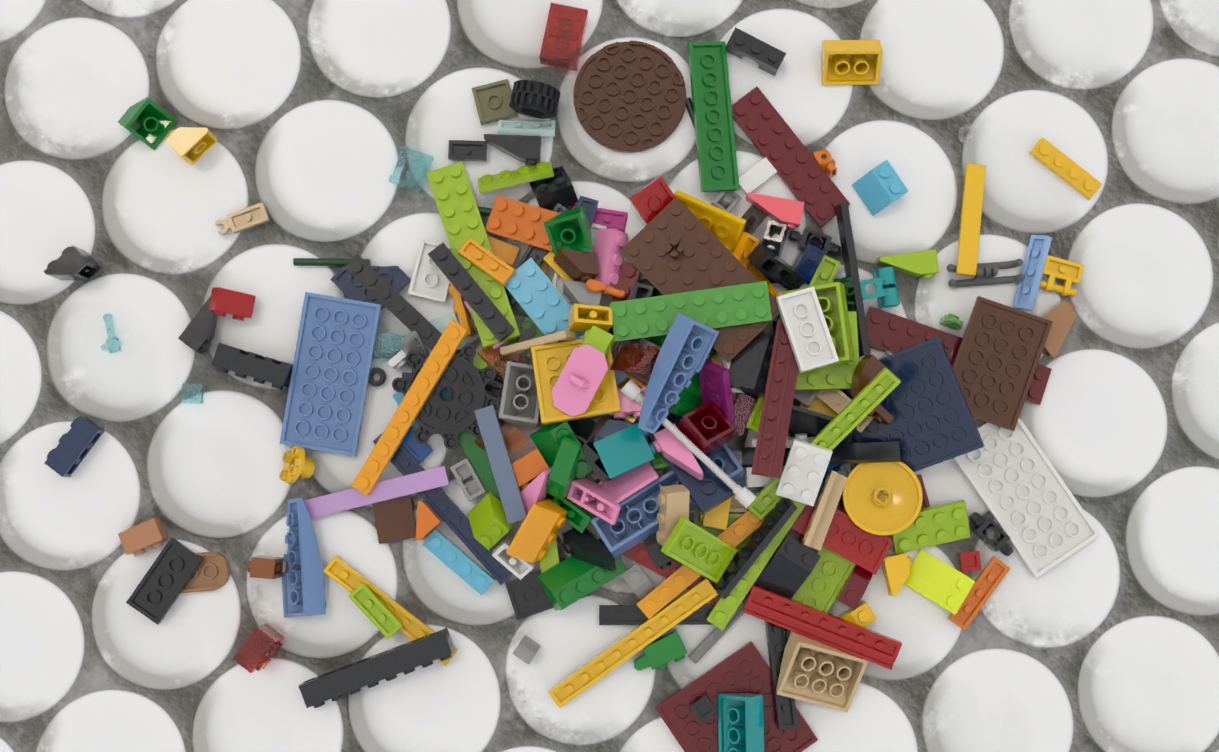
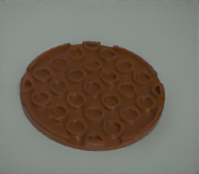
[573,41,686,153]

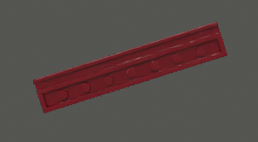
[751,320,799,479]

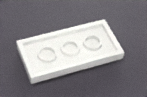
[775,287,839,373]

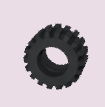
[509,80,560,119]

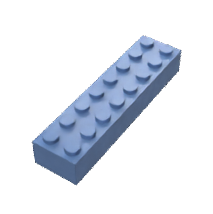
[590,444,744,558]

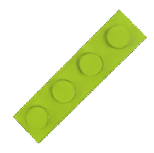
[478,162,554,193]

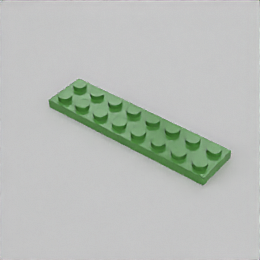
[610,281,772,342]

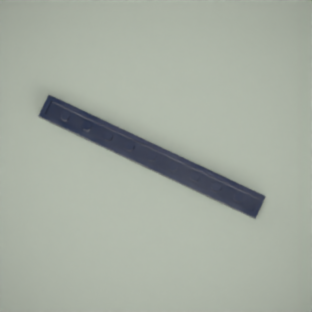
[373,434,513,585]

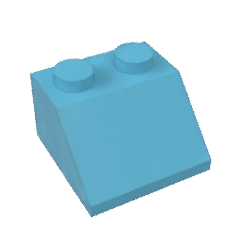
[852,160,908,216]

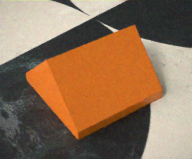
[416,500,444,541]

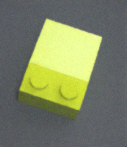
[904,549,976,615]

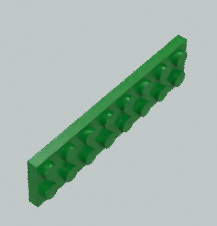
[687,41,739,192]

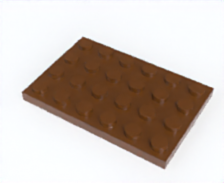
[952,296,1053,431]

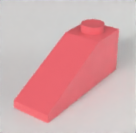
[746,192,804,230]

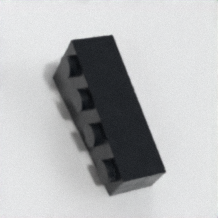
[212,343,293,390]

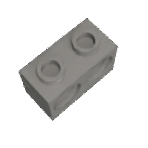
[450,458,486,501]

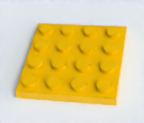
[531,339,621,425]

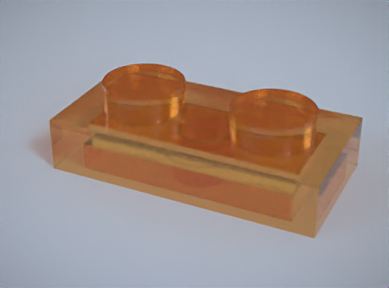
[477,346,513,381]

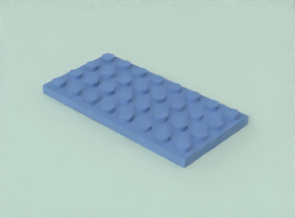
[279,292,382,457]

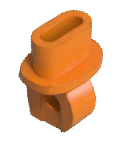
[813,149,837,177]

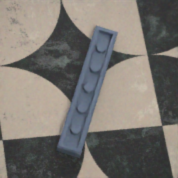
[474,405,527,524]

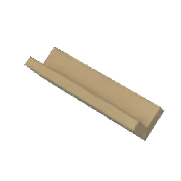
[801,470,848,551]

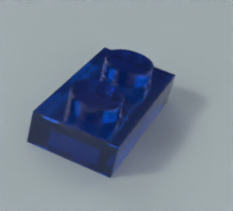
[795,242,826,285]

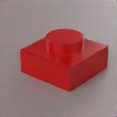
[958,551,982,572]

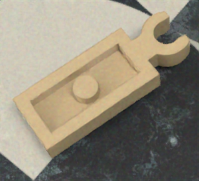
[215,202,270,236]

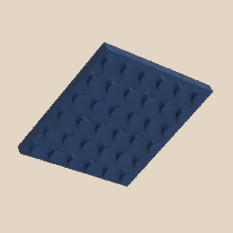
[839,336,985,472]

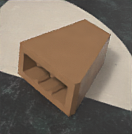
[1041,300,1077,359]

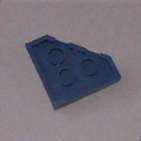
[330,266,411,310]

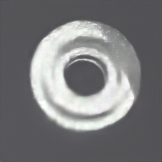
[958,125,977,144]

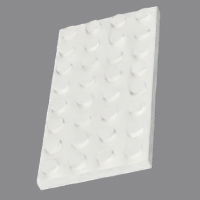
[953,417,1100,578]

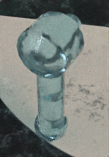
[101,313,122,353]

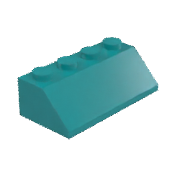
[718,693,764,752]

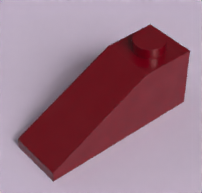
[836,565,873,610]

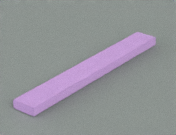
[304,466,450,519]

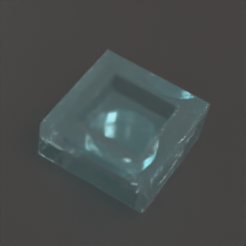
[182,384,204,404]

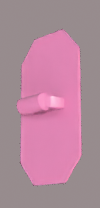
[551,344,608,417]

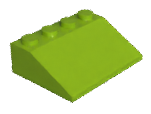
[782,282,855,365]

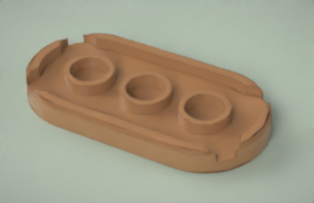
[182,552,231,593]

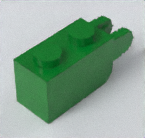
[633,629,688,671]

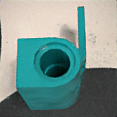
[860,267,900,309]

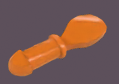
[585,279,626,299]

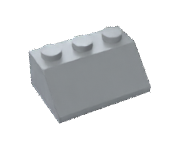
[498,361,540,429]

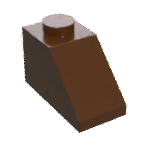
[553,249,599,283]

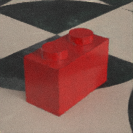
[208,287,256,321]

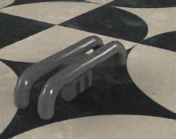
[946,259,1025,288]

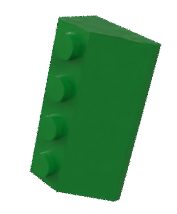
[537,539,627,611]

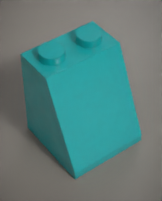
[593,423,657,479]

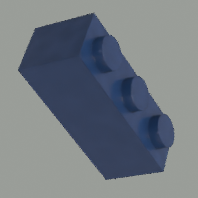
[44,416,105,477]

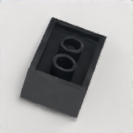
[754,535,821,599]

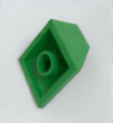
[118,97,177,150]
[544,206,593,255]

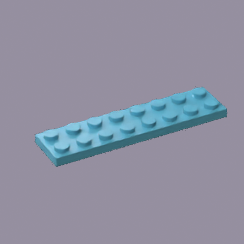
[505,258,628,386]

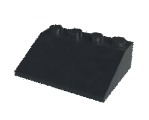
[788,405,857,444]

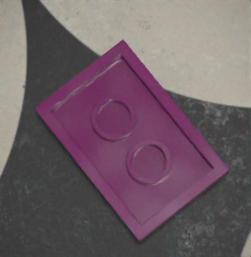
[698,360,735,423]

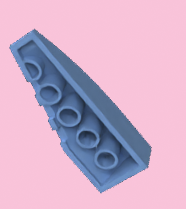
[638,312,719,434]
[282,498,326,618]

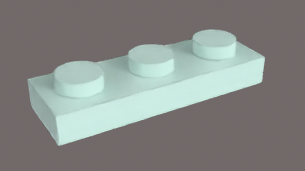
[498,120,556,138]

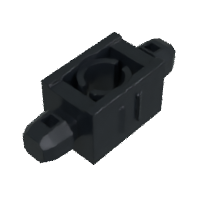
[788,228,841,257]
[968,512,1013,556]

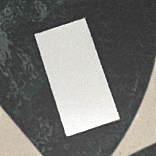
[739,157,777,195]

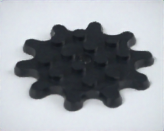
[392,339,500,450]

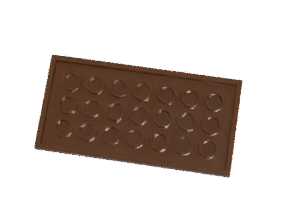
[620,197,780,363]

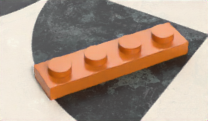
[948,556,1010,631]

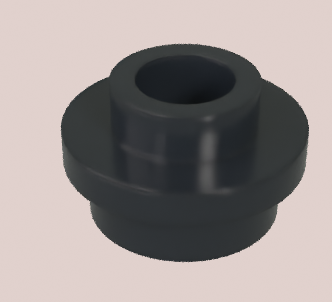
[369,367,387,387]

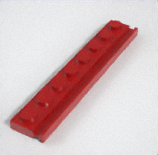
[743,584,902,670]

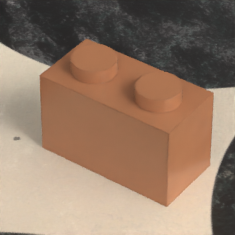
[118,518,168,557]

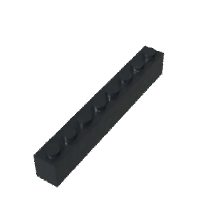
[299,628,455,708]

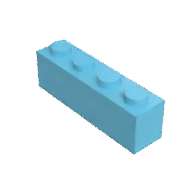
[422,529,496,595]

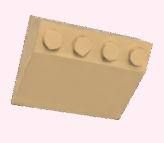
[776,631,869,712]

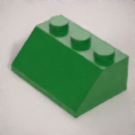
[530,421,593,480]

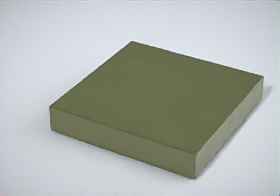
[472,79,518,126]

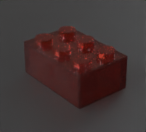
[539,3,588,71]

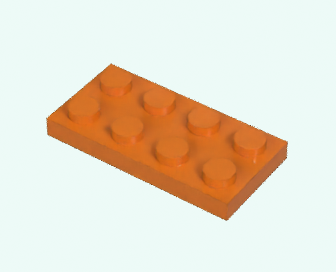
[485,195,561,253]

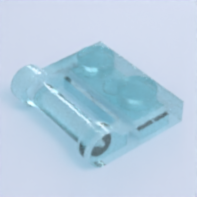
[388,145,434,193]

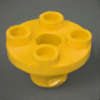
[279,446,315,484]

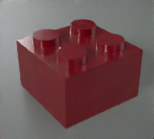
[677,400,736,455]

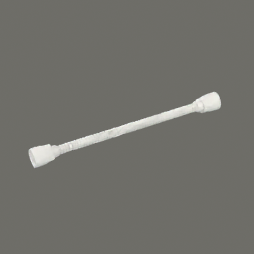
[620,380,756,508]

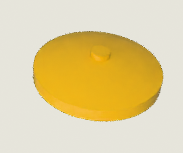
[843,461,923,536]

